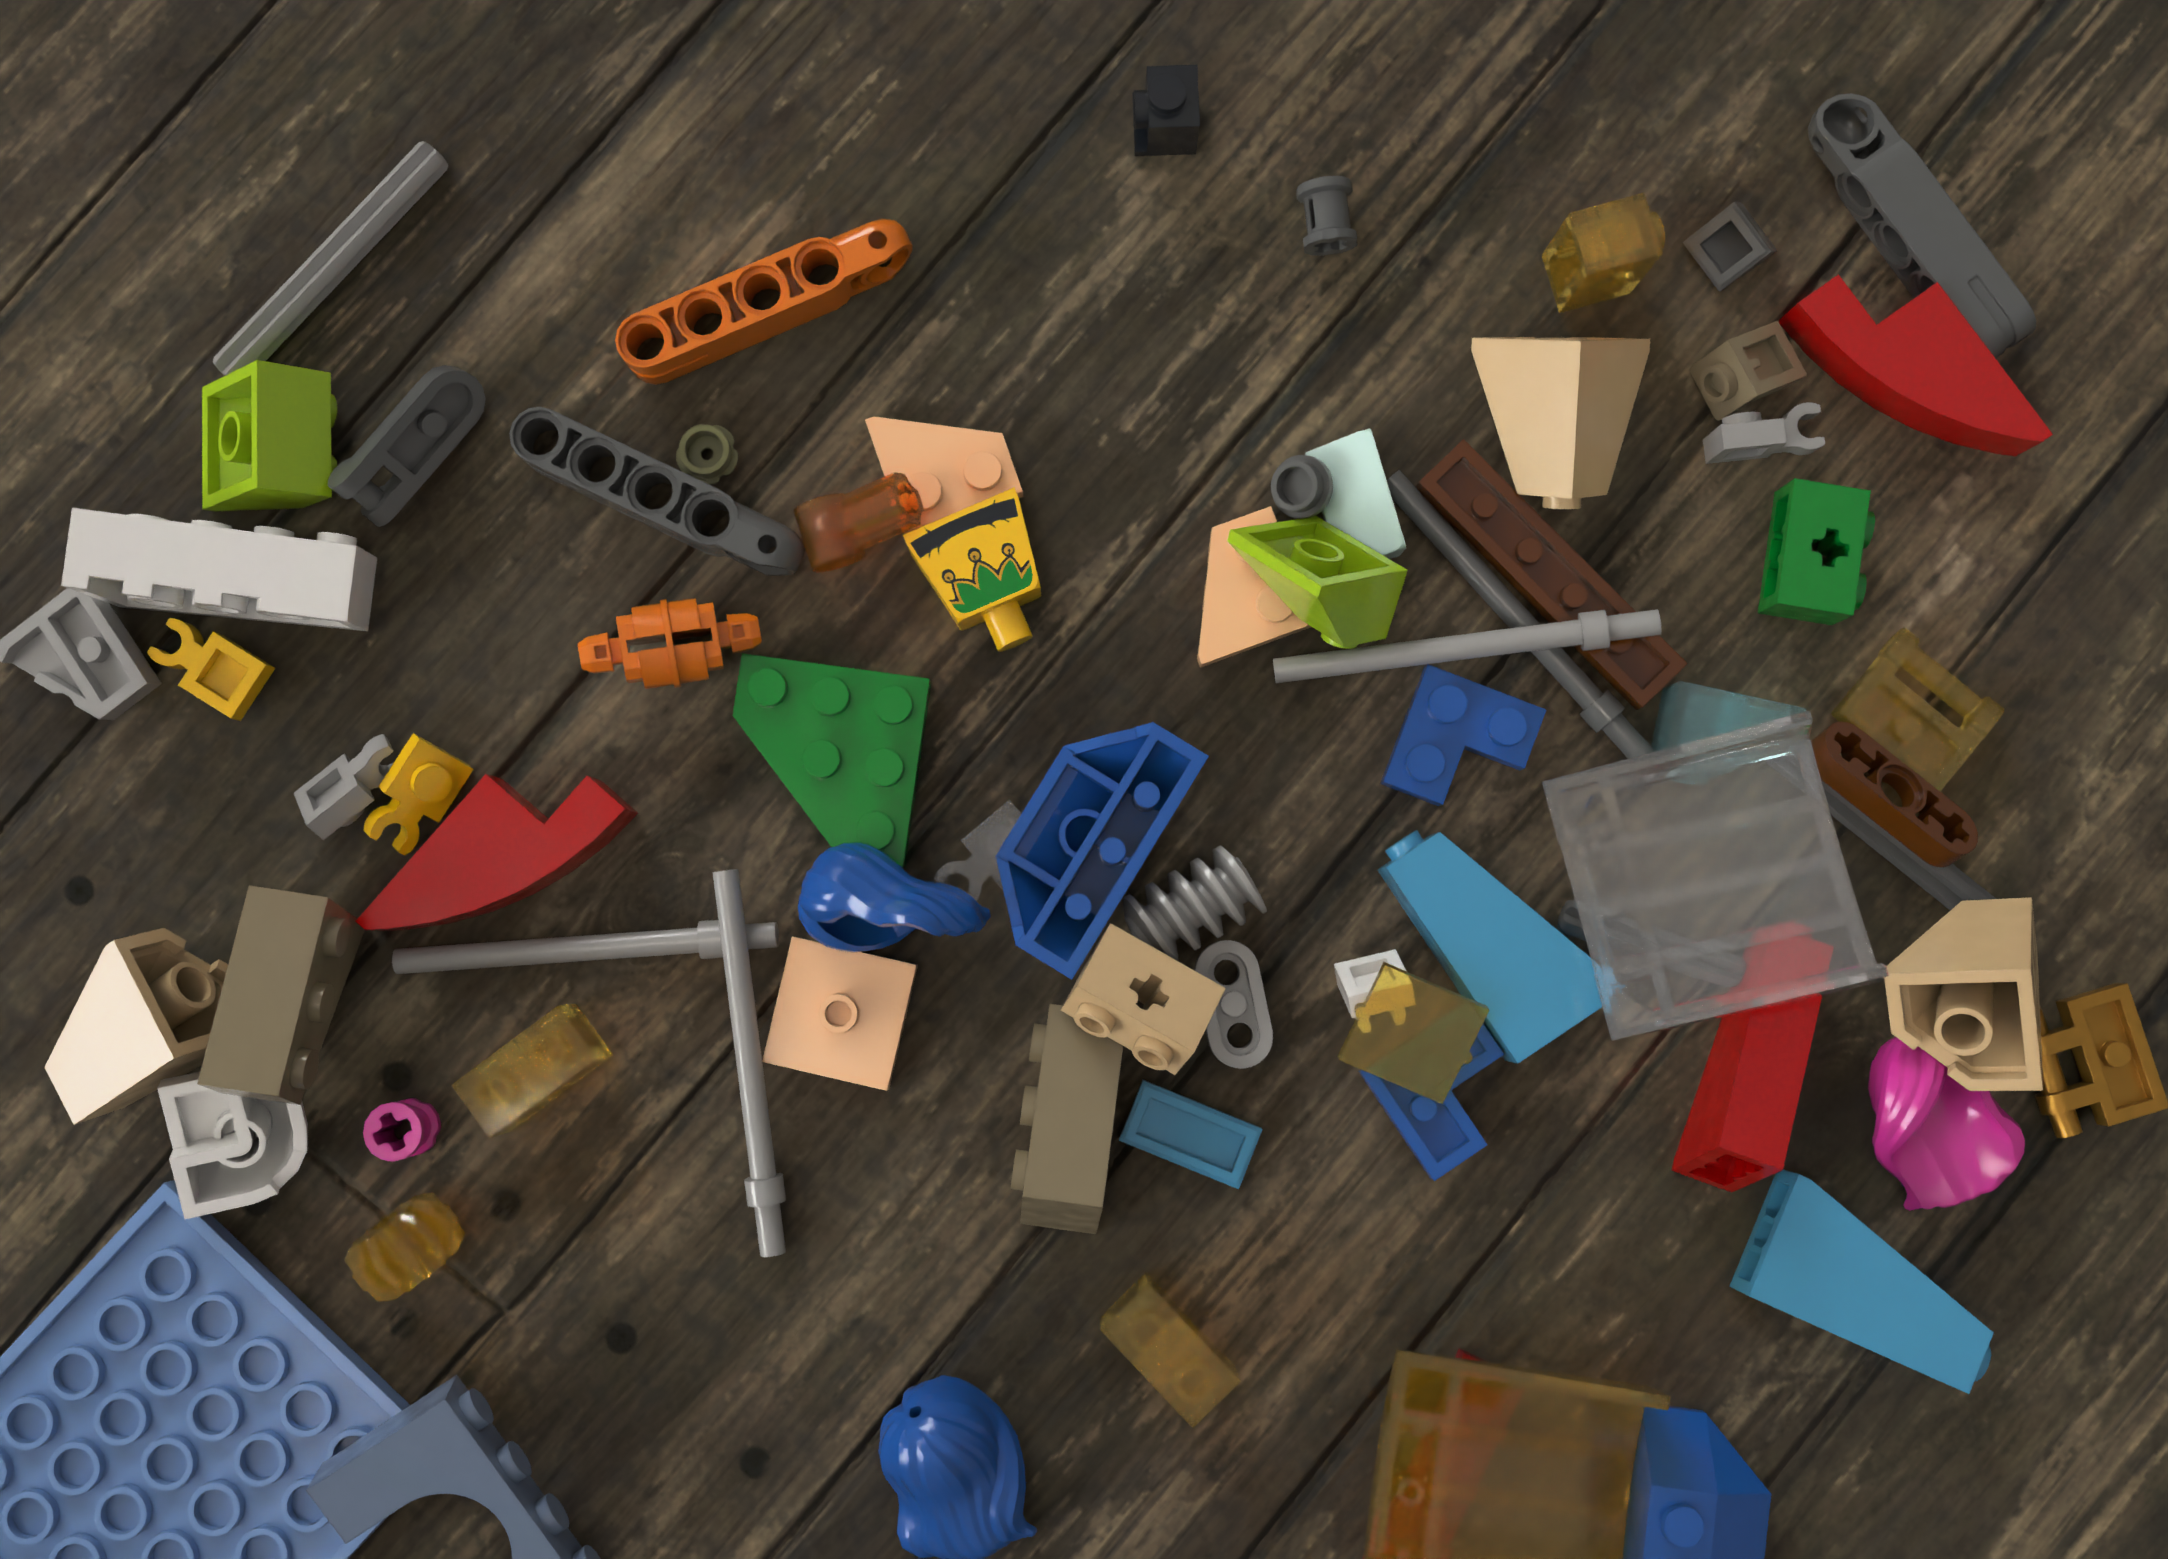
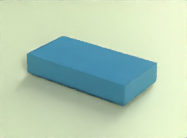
[1119,1079,1262,1189]

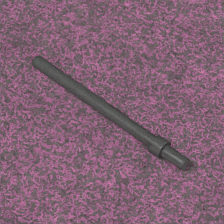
[1387,470,1655,767]

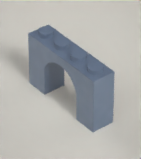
[306,1375,601,1559]

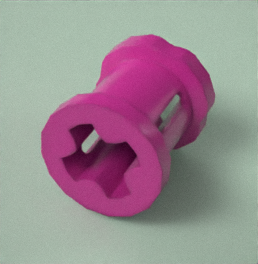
[363,1098,441,1162]

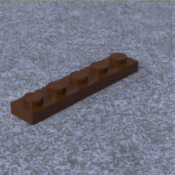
[1415,439,1688,710]

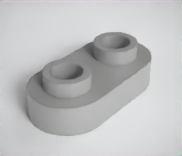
[1194,940,1273,1069]

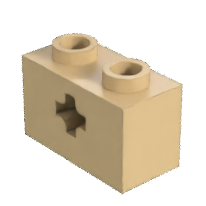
[1061,923,1226,1075]

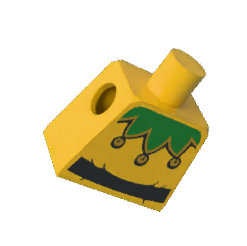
[903,487,1041,652]

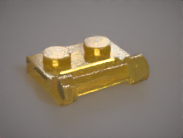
[1831,627,2004,792]

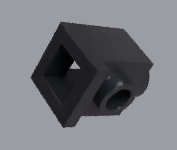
[1132,65,1200,156]

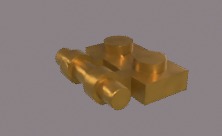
[2035,983,2168,1138]

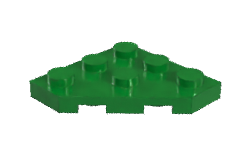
[732,653,931,868]

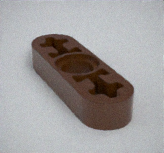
[1806,721,1978,867]

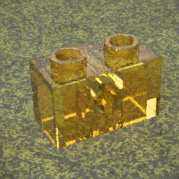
[1542,192,1665,313]
[451,1004,613,1138]
[1100,1273,1241,1428]

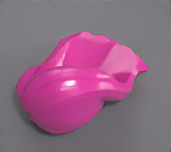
[1868,1037,2025,1211]

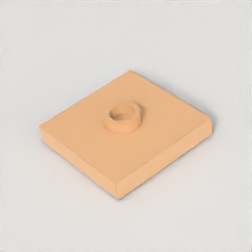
[762,936,918,1091]

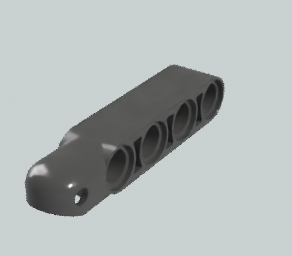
[1808,93,2036,358]
[509,407,805,576]

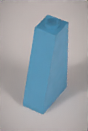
[1377,830,1625,1064]
[1729,1170,1994,1394]

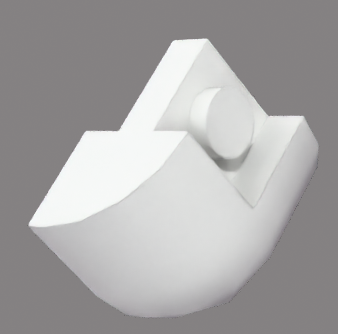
[157,1072,308,1219]

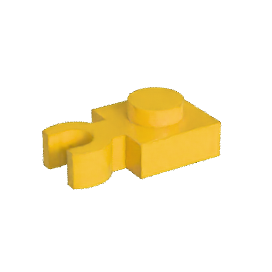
[147,618,275,721]
[363,733,474,856]

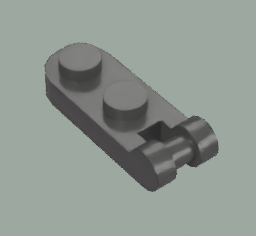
[327,365,486,527]

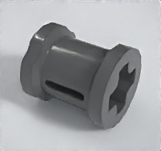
[1296,176,1358,256]

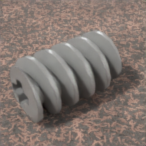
[1122,845,1267,960]

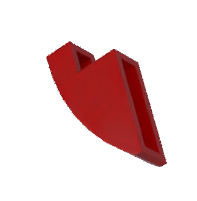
[1779,274,2053,457]
[355,774,638,931]

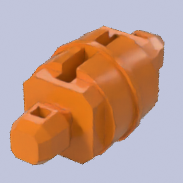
[578,598,762,689]

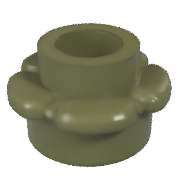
[676,424,739,485]

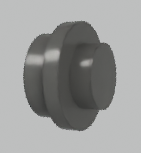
[1271,455,1333,519]

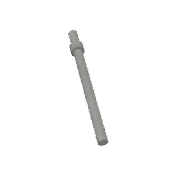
[1273,609,1661,683]
[712,869,786,1257]
[392,920,779,974]

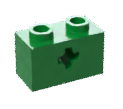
[1758,478,1875,625]

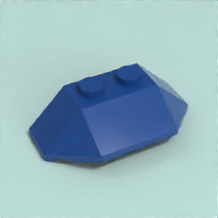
[996,722,1209,980]
[1620,1401,1771,1559]

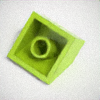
[202,360,337,511]

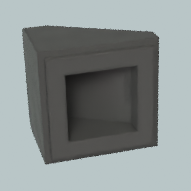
[1682,202,1777,292]

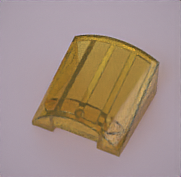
[1364,1349,1671,1559]

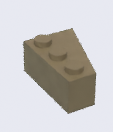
[197,885,365,1105]
[1011,1004,1123,1234]

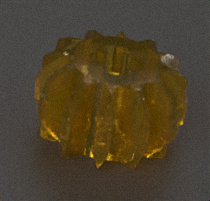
[344,1192,465,1302]

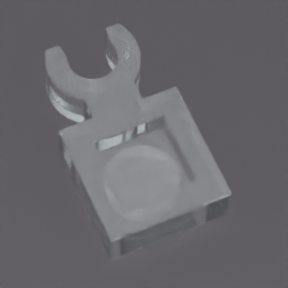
[934,800,1021,901]

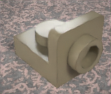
[1690,321,1807,421]

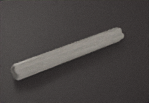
[213,141,448,375]

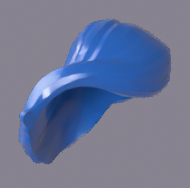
[798,842,991,952]
[878,1375,1037,1559]

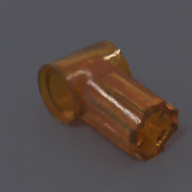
[793,472,924,573]

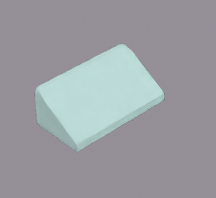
[1305,428,1406,559]

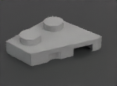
[0,588,162,720]

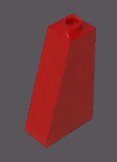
[1671,928,1833,1193]

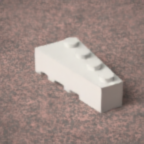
[61,508,377,631]

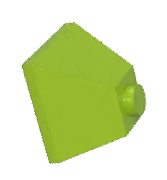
[1227,516,1408,649]

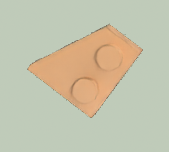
[865,417,1023,534]
[1197,506,1311,668]

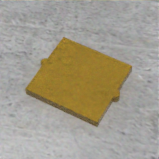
[1338,962,1489,1104]

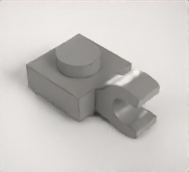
[1703,402,1825,464]
[294,734,394,840]

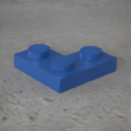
[1380,664,1546,806]
[1358,1000,1504,1181]

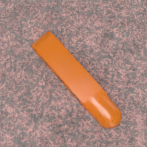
[615,219,913,385]

